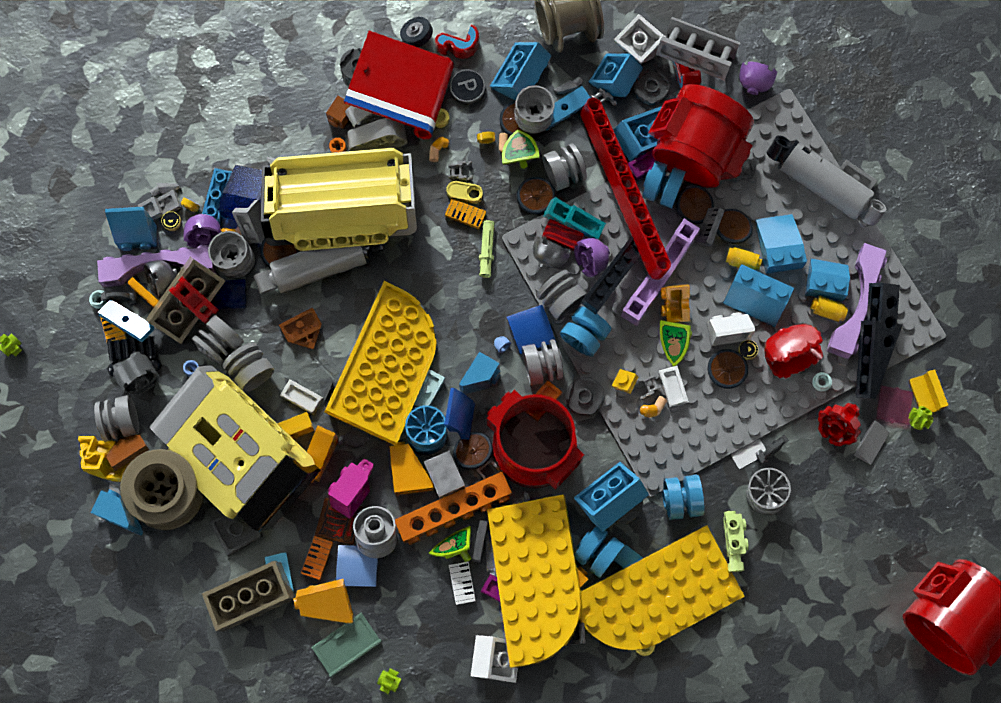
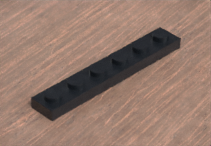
[581,236,640,315]

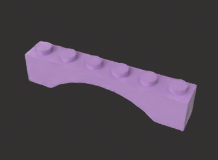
[621,219,700,326]
[826,243,887,359]
[97,245,216,287]

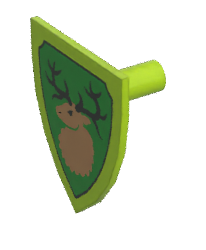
[502,130,540,169]
[660,320,692,367]
[429,526,471,562]

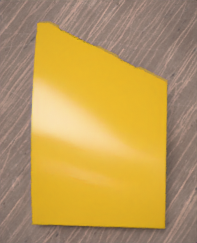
[78,436,133,482]

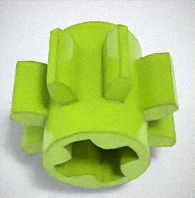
[0,333,22,357]
[908,406,934,430]
[377,668,402,694]

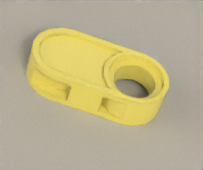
[446,181,483,204]

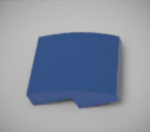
[506,305,556,354]
[444,388,475,440]

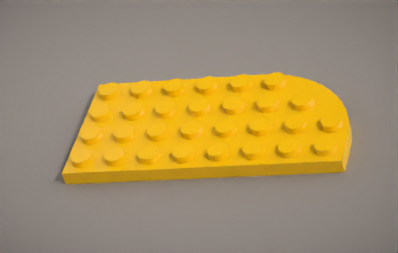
[324,281,436,446]
[487,494,582,668]
[579,525,745,650]

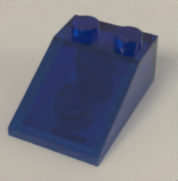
[218,165,272,220]

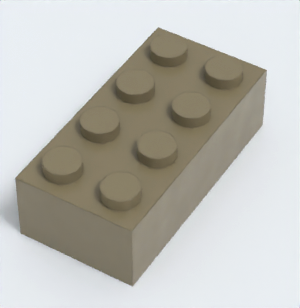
[146,256,225,344]
[202,560,295,632]

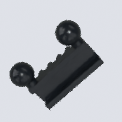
[107,336,162,377]

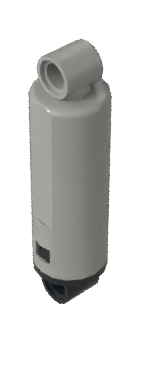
[767,135,887,226]
[254,244,385,294]

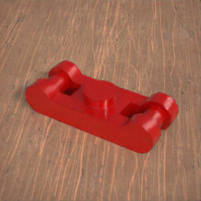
[169,276,219,324]

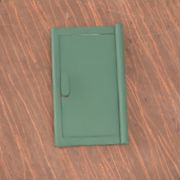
[311,612,382,678]

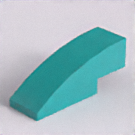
[543,197,606,239]

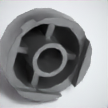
[533,236,572,270]
[144,260,178,299]

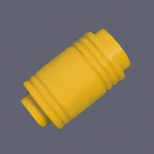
[726,247,762,270]
[810,295,848,322]

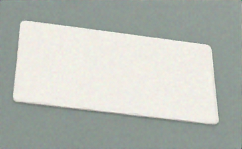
[731,439,766,469]

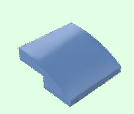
[336,545,378,587]

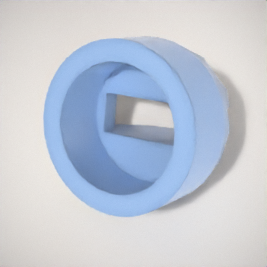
[494,336,511,353]
[183,360,199,377]

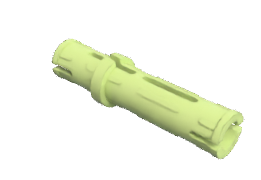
[479,220,495,278]

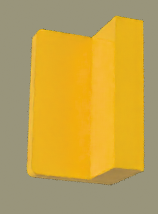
[909,369,949,413]
[277,412,315,439]

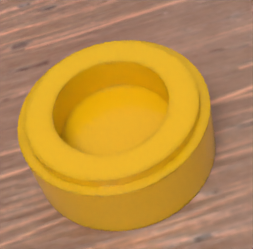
[477,132,496,144]
[180,197,200,213]

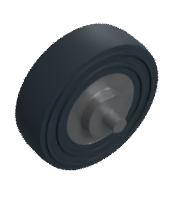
[400,17,433,47]

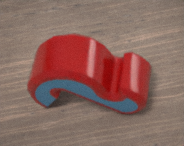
[435,24,479,59]
[672,61,701,89]

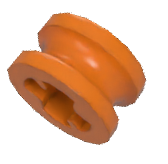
[329,138,346,153]

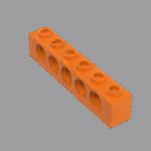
[395,472,512,545]

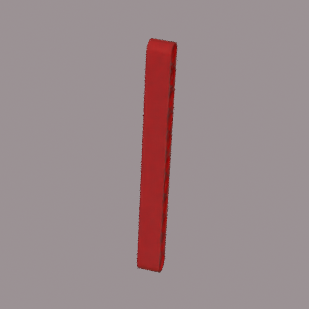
[580,98,671,280]

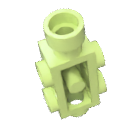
[723,511,748,572]

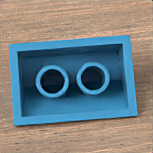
[489,42,552,100]
[723,264,794,327]
[574,462,649,532]
[90,489,143,536]

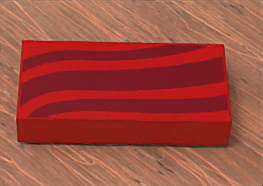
[542,219,584,251]

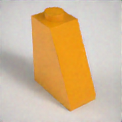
[304,426,339,483]
[389,442,434,495]
[293,578,354,623]

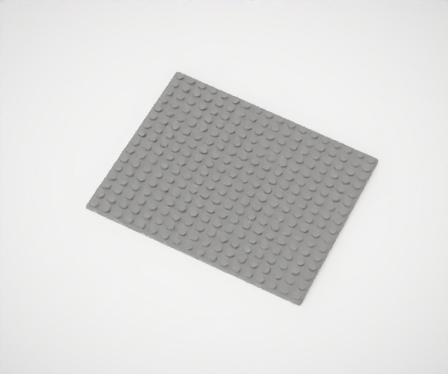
[502,89,946,497]

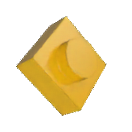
[612,369,639,394]

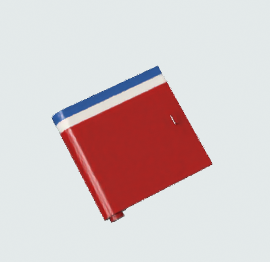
[343,30,454,139]

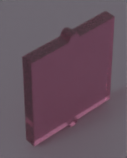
[876,386,913,425]

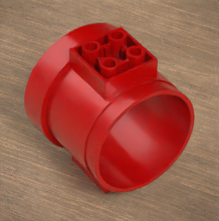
[648,84,754,188]
[487,389,585,490]
[903,559,1001,675]

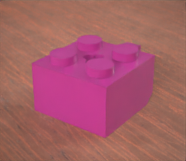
[328,459,374,519]

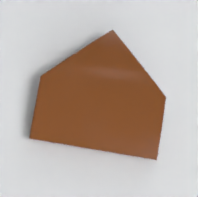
[279,307,321,349]
[106,435,149,471]

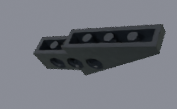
[856,283,903,399]

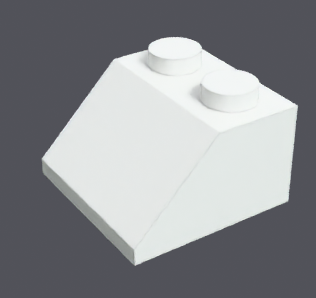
[614,14,665,64]
[707,312,755,346]
[471,635,518,683]

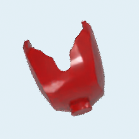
[764,324,823,379]

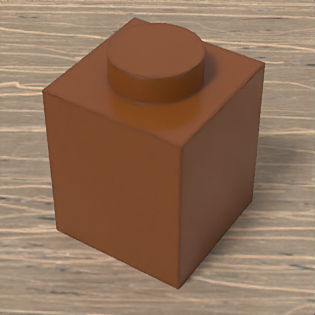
[326,95,350,129]

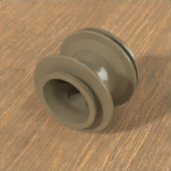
[534,0,605,53]
[120,449,204,530]

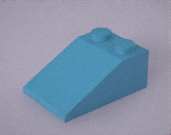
[613,106,662,162]
[105,207,157,251]
[755,214,807,274]

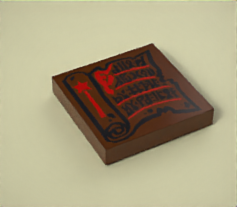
[315,498,363,545]

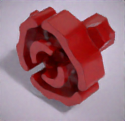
[818,403,861,446]

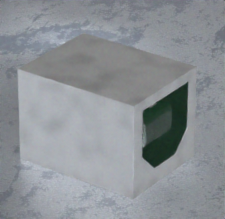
[424,451,465,499]

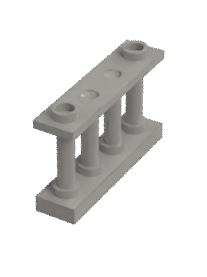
[656,17,740,81]

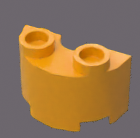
[660,284,690,323]

